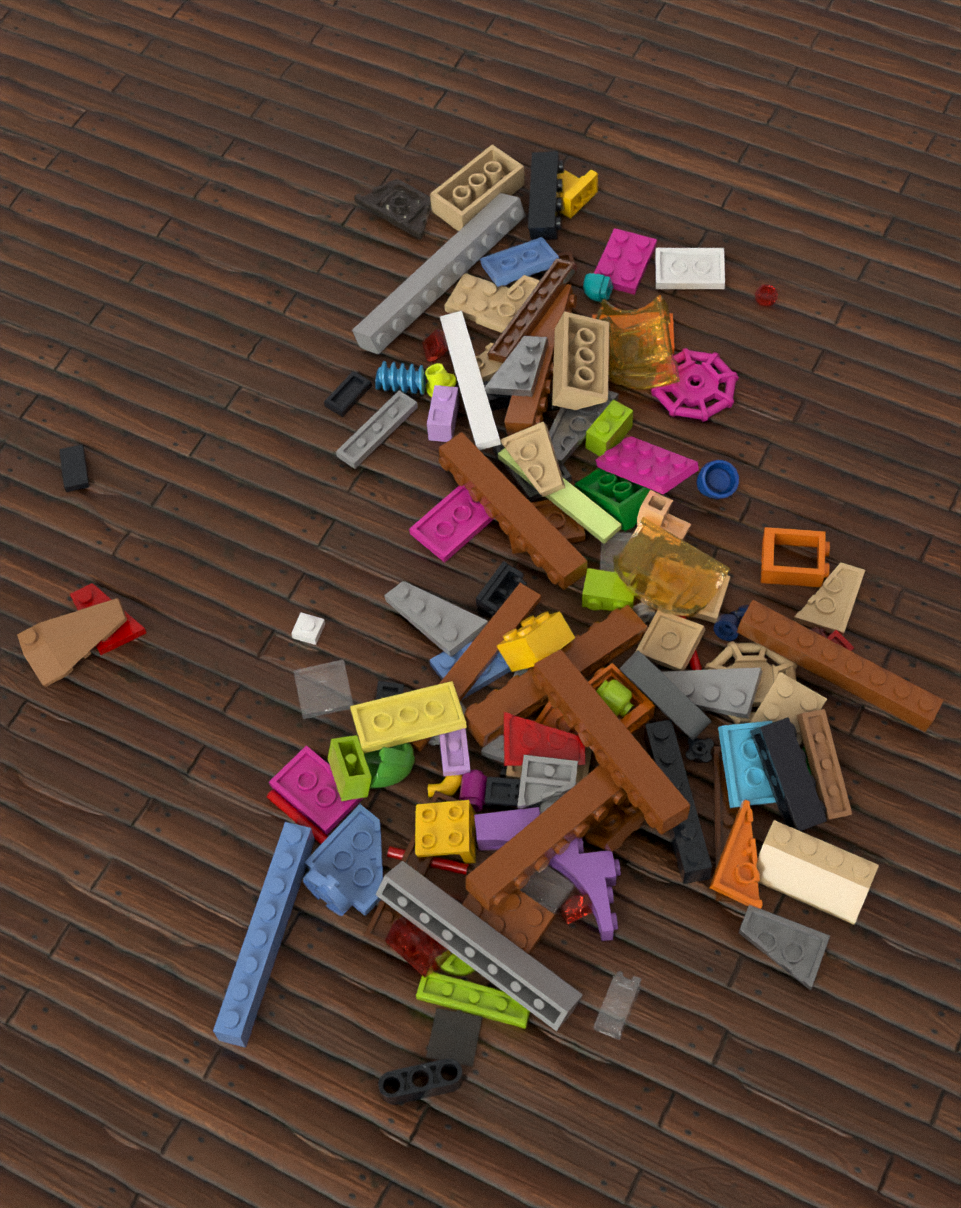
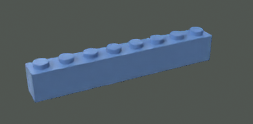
[213,822,315,1048]

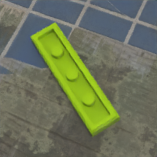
[416,970,530,1029]

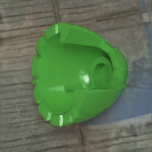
[364,743,415,789]

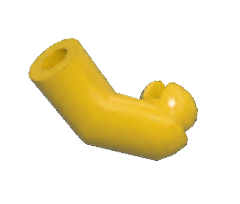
[428,775,462,797]

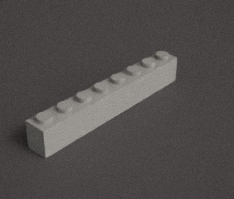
[376,861,583,1031]

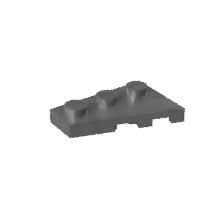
[485,336,548,397]

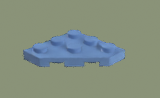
[304,804,383,916]

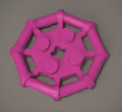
[651,348,739,422]

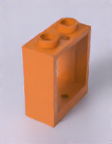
[761,527,830,588]
[588,663,655,734]

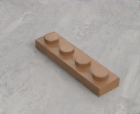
[797,709,852,820]

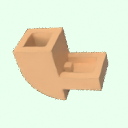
[637,490,691,546]

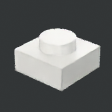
[291,613,325,645]

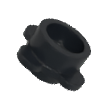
[685,737,714,763]

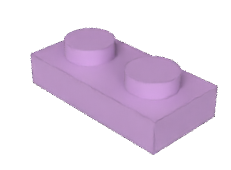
[439,728,470,776]

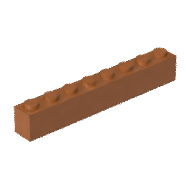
[504,284,577,436]
[439,432,587,590]
[737,600,944,732]
[464,605,648,748]
[533,649,690,835]
[466,765,628,912]

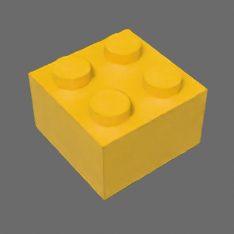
[497,611,575,672]

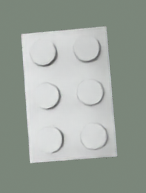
[655,248,725,289]

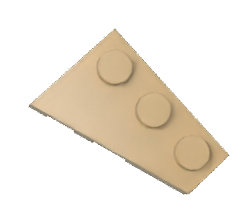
[476,275,540,333]
[793,563,865,636]

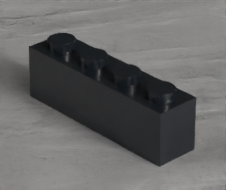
[528,151,564,241]
[750,717,827,831]

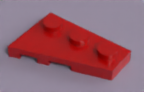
[70,583,147,655]
[503,712,585,766]

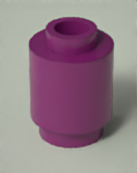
[459,770,487,812]

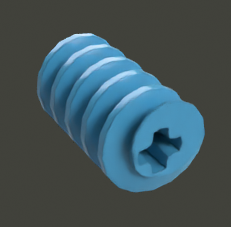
[375,361,426,395]

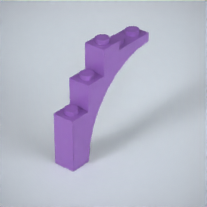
[474,807,621,941]

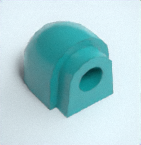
[583,273,613,302]

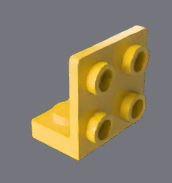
[559,170,598,219]
[415,800,476,864]

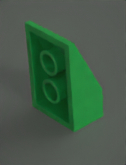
[574,468,659,531]

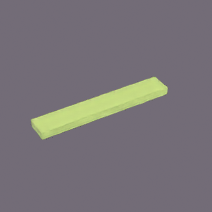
[498,448,621,544]

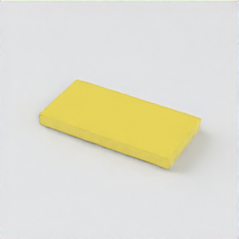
[350,681,467,754]

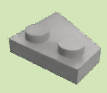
[517,755,578,809]

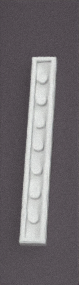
[440,311,501,450]

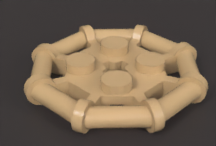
[704,641,797,724]

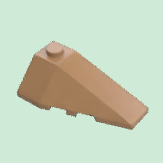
[17,598,127,687]

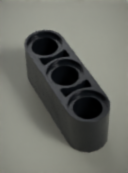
[378,1058,464,1105]

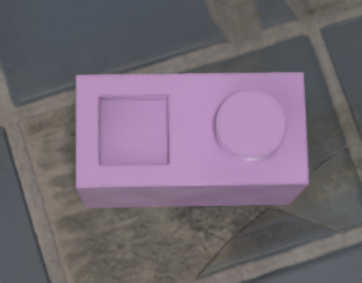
[427,385,459,442]

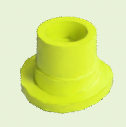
[425,363,457,397]

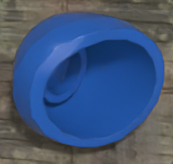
[696,460,739,499]

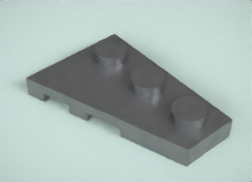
[739,905,830,990]

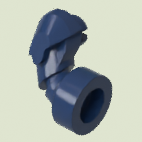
[714,605,749,641]

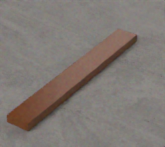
[409,583,541,752]

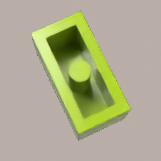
[586,399,633,456]
[582,568,638,611]
[328,735,372,801]

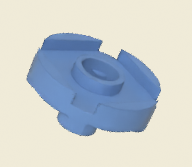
[303,866,354,916]

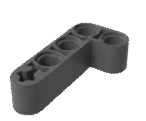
[619,650,711,741]

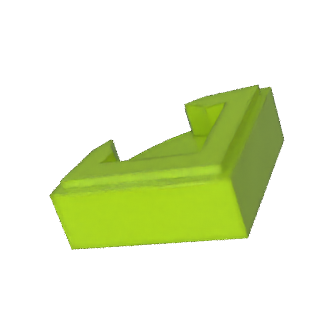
[441,953,476,976]

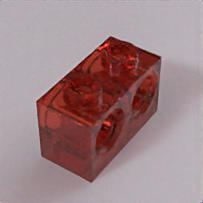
[385,916,451,977]

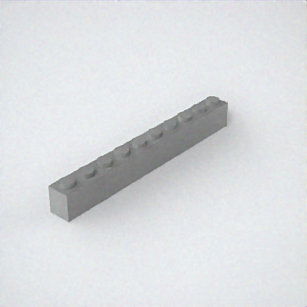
[352,193,526,354]

